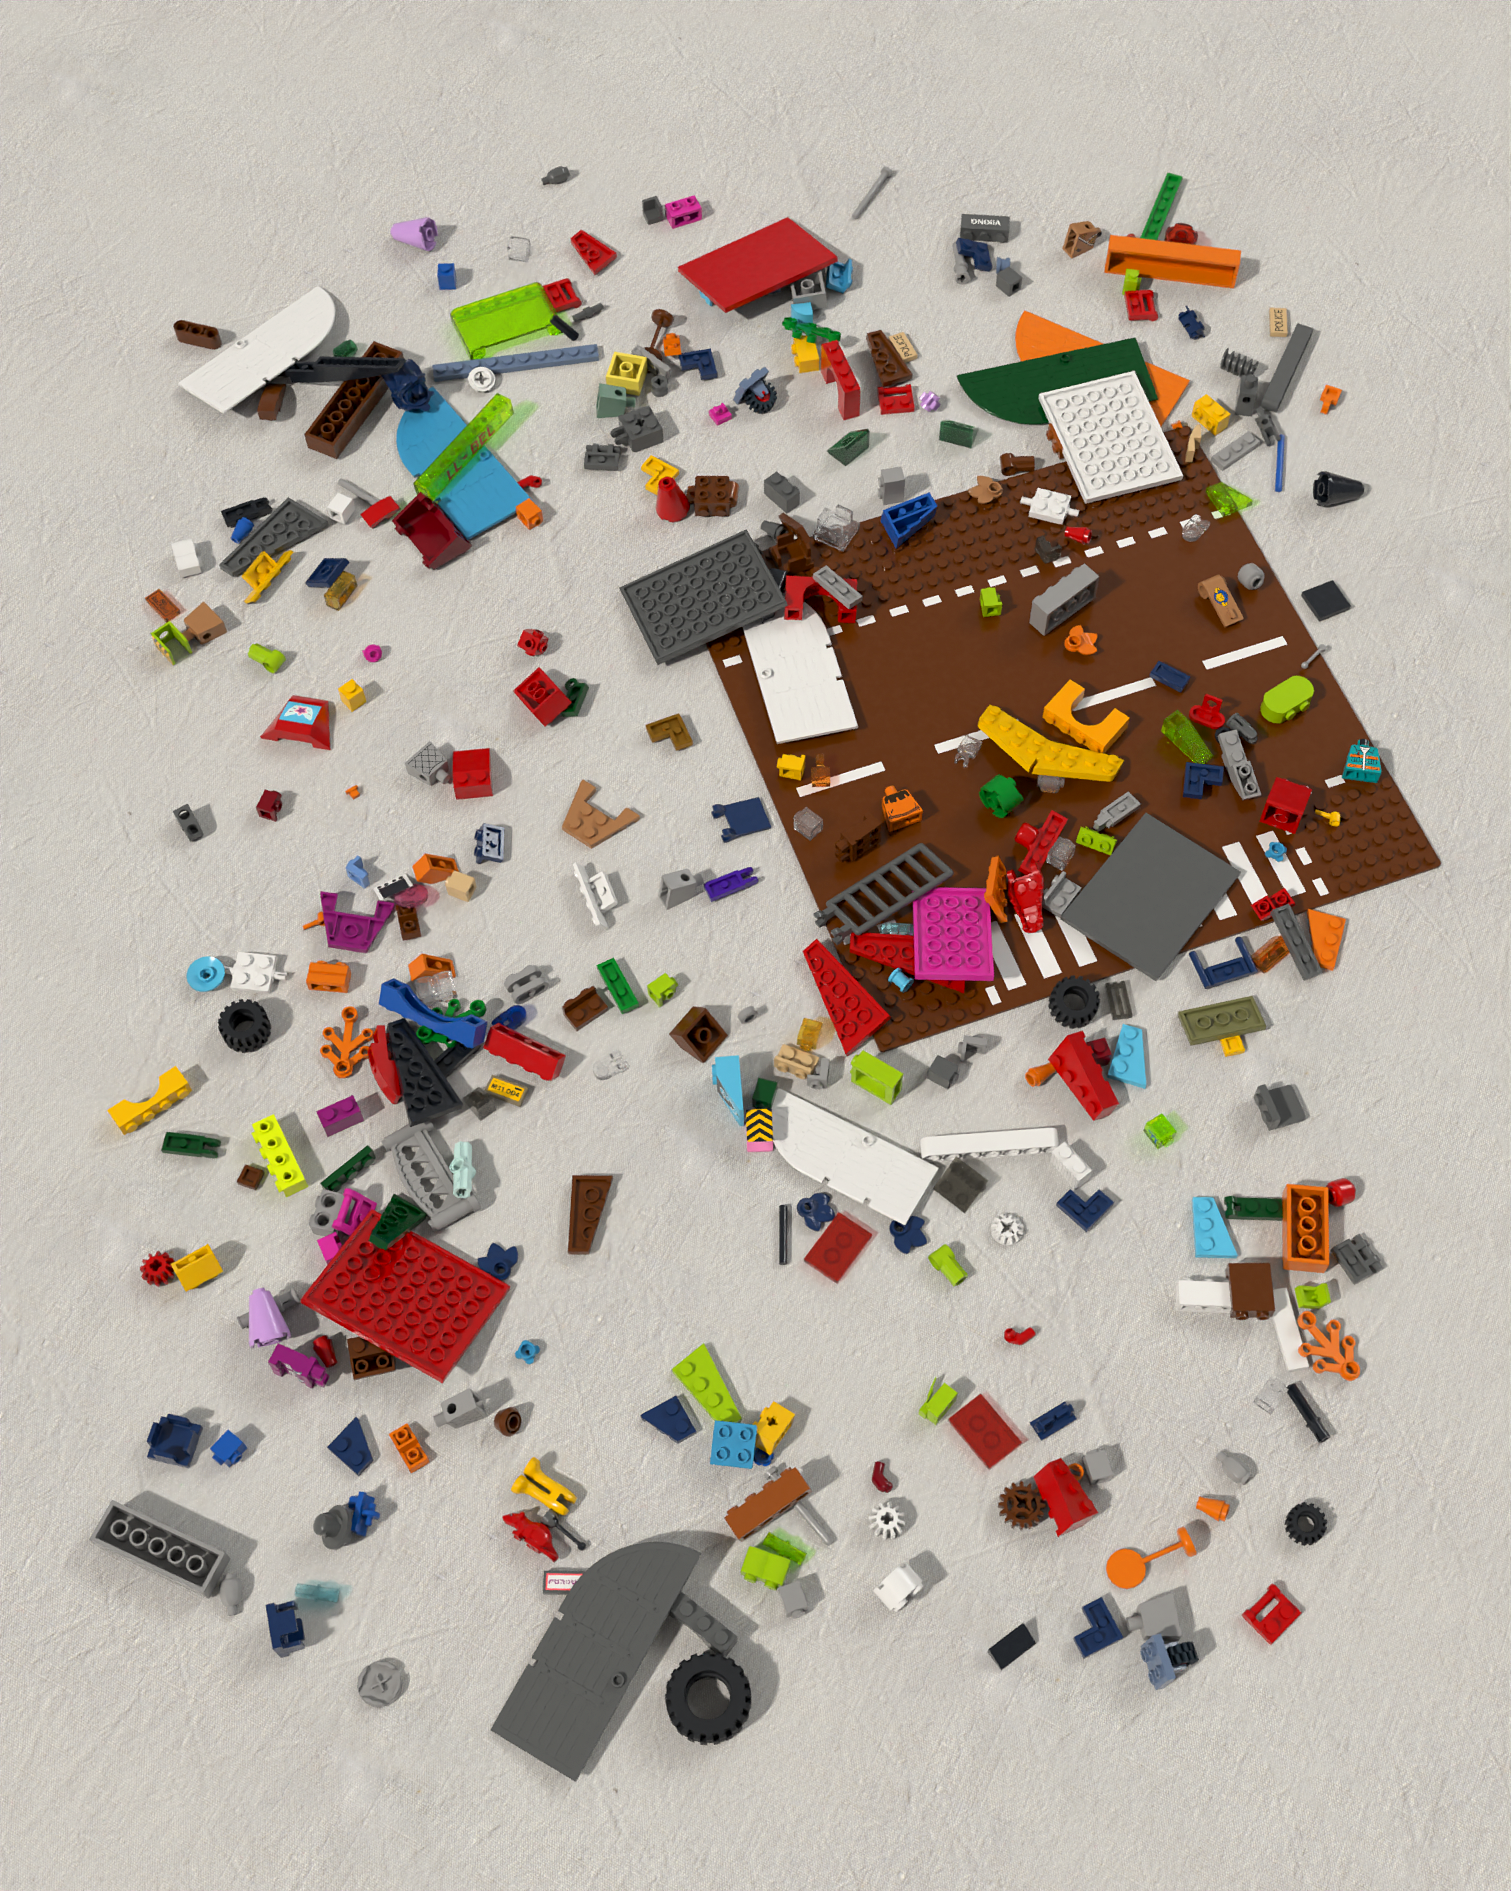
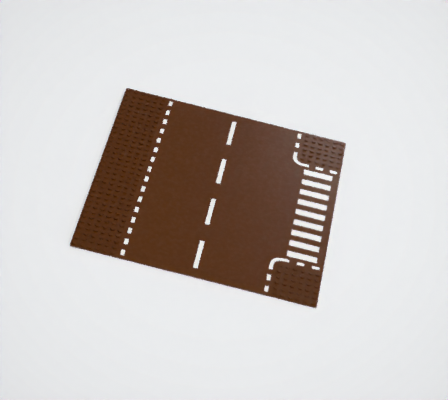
[705,426,1441,1052]

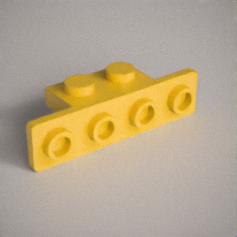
[241,550,293,604]

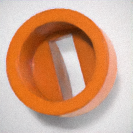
[1068,1463,1084,1481]

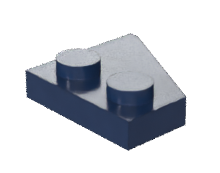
[327,1417,374,1477]

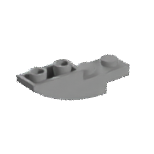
[1217,730,1261,800]

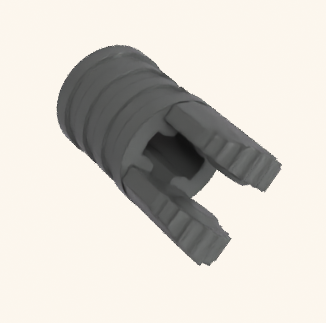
[1226,713,1258,744]

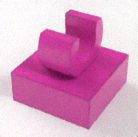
[709,403,732,426]

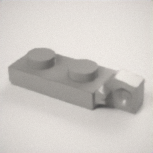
[631,345,671,381]
[1093,792,1141,832]

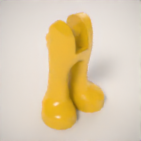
[511,1457,577,1516]

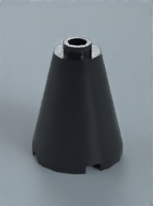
[1313,471,1364,506]

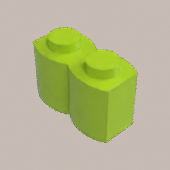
[740,1546,791,1590]

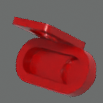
[1189,694,1225,729]

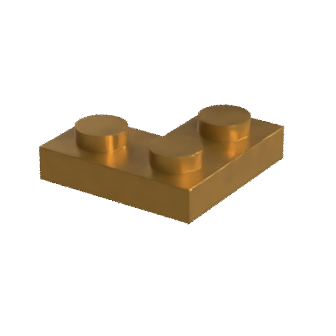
[645,713,693,751]

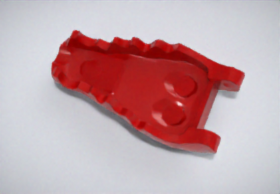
[1007,862,1044,933]

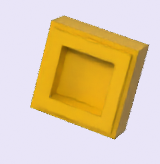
[1219,1035,1245,1057]

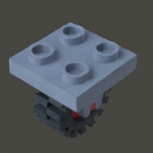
[733,367,777,414]
[1140,1633,1199,1690]

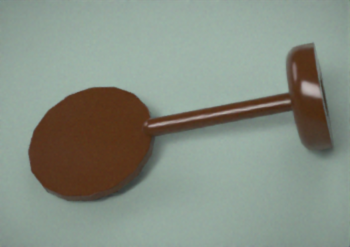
[643,309,674,373]

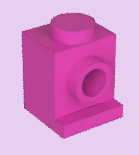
[317,1232,342,1265]

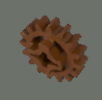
[998,1481,1046,1531]

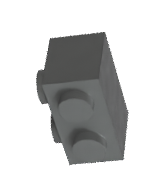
[764,471,800,514]

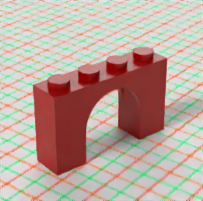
[821,340,861,420]
[784,576,857,623]

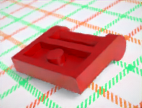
[543,278,582,313]
[1124,290,1158,321]
[877,384,915,415]
[1242,1584,1302,1645]

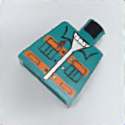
[1342,739,1381,783]

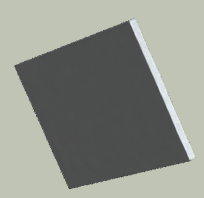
[619,529,788,665]
[1060,813,1241,982]

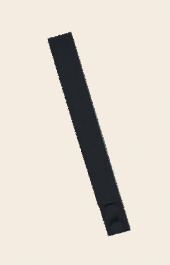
[277,356,406,383]

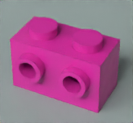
[665,195,702,229]

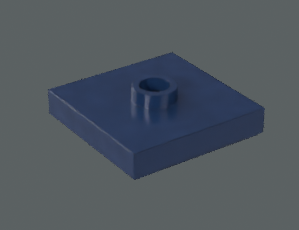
[305,558,350,587]

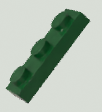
[320,1145,376,1192]

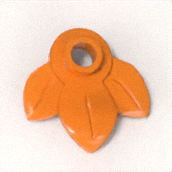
[1064,625,1097,655]

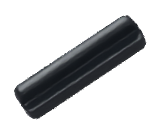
[550,315,579,341]

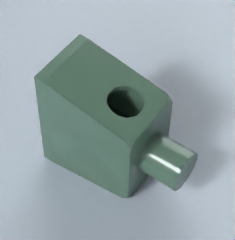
[596,383,635,418]

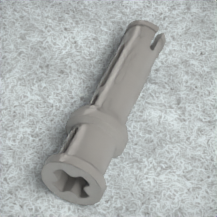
[952,241,970,284]
[237,1287,301,1329]

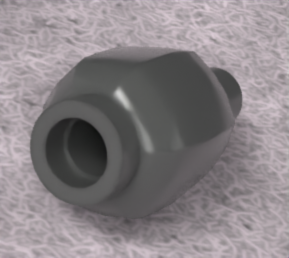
[541,166,570,185]

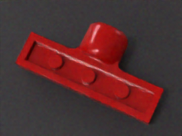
[1014,810,1068,875]

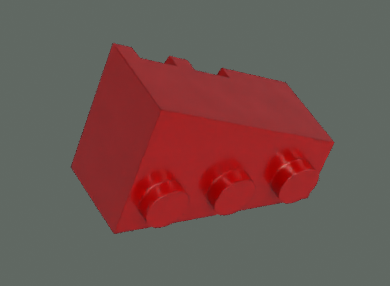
[1033,1458,1098,1537]

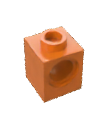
[516,498,543,530]

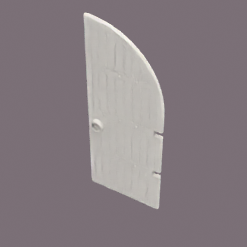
[772,1088,939,1225]

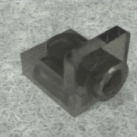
[1035,535,1062,564]

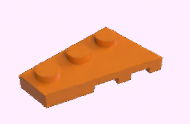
[984,856,1007,923]

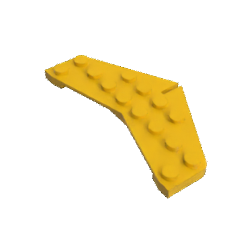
[978,705,1124,782]

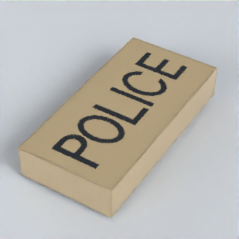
[1269,307,1287,337]
[888,332,917,363]

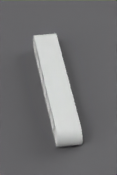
[920,1128,1059,1162]

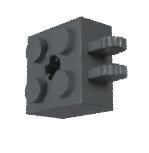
[610,405,664,453]

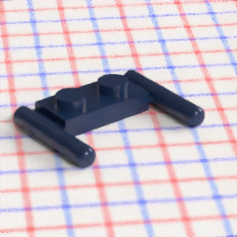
[1189,937,1258,989]

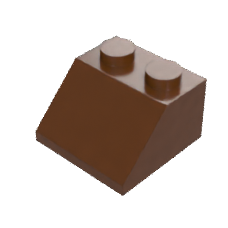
[669,1006,728,1063]

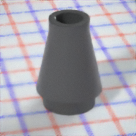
[761,520,787,540]

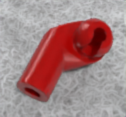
[517,475,542,489]
[1004,1327,1036,1345]

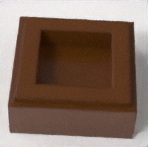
[237,1164,265,1191]

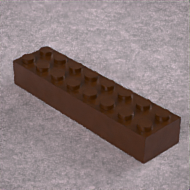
[304,341,404,459]

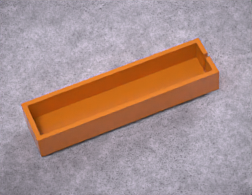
[1104,235,1241,289]

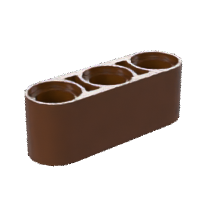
[173,320,222,350]

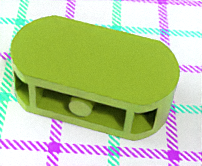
[1261,676,1314,723]

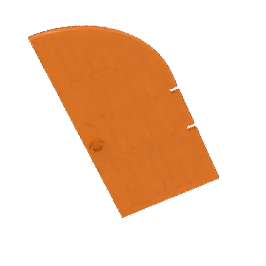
[1015,311,1190,427]

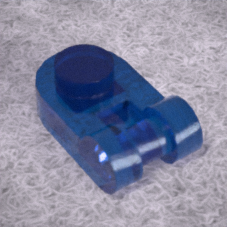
[491,1005,527,1030]

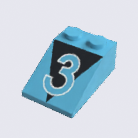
[712,1055,744,1126]

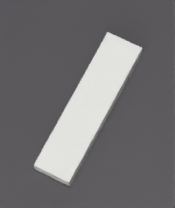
[1272,1288,1309,1372]

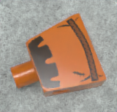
[882,786,923,832]

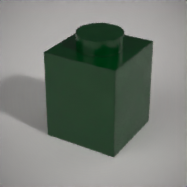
[752,1078,778,1109]

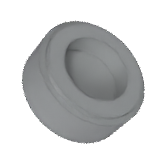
[737,1006,758,1024]

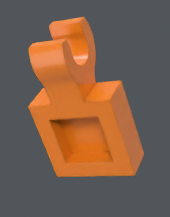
[1320,385,1342,415]

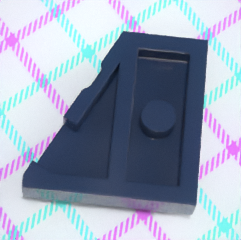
[640,1396,697,1444]

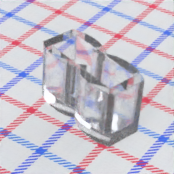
[414,971,458,1008]

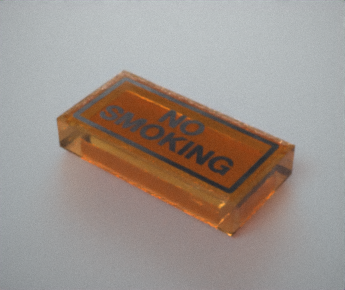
[145,589,181,623]

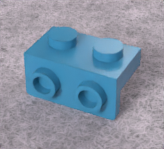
[826,259,853,293]

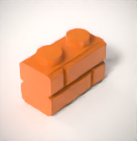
[306,961,351,993]

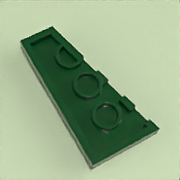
[369,1194,427,1250]

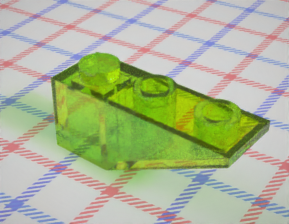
[1161,709,1213,764]

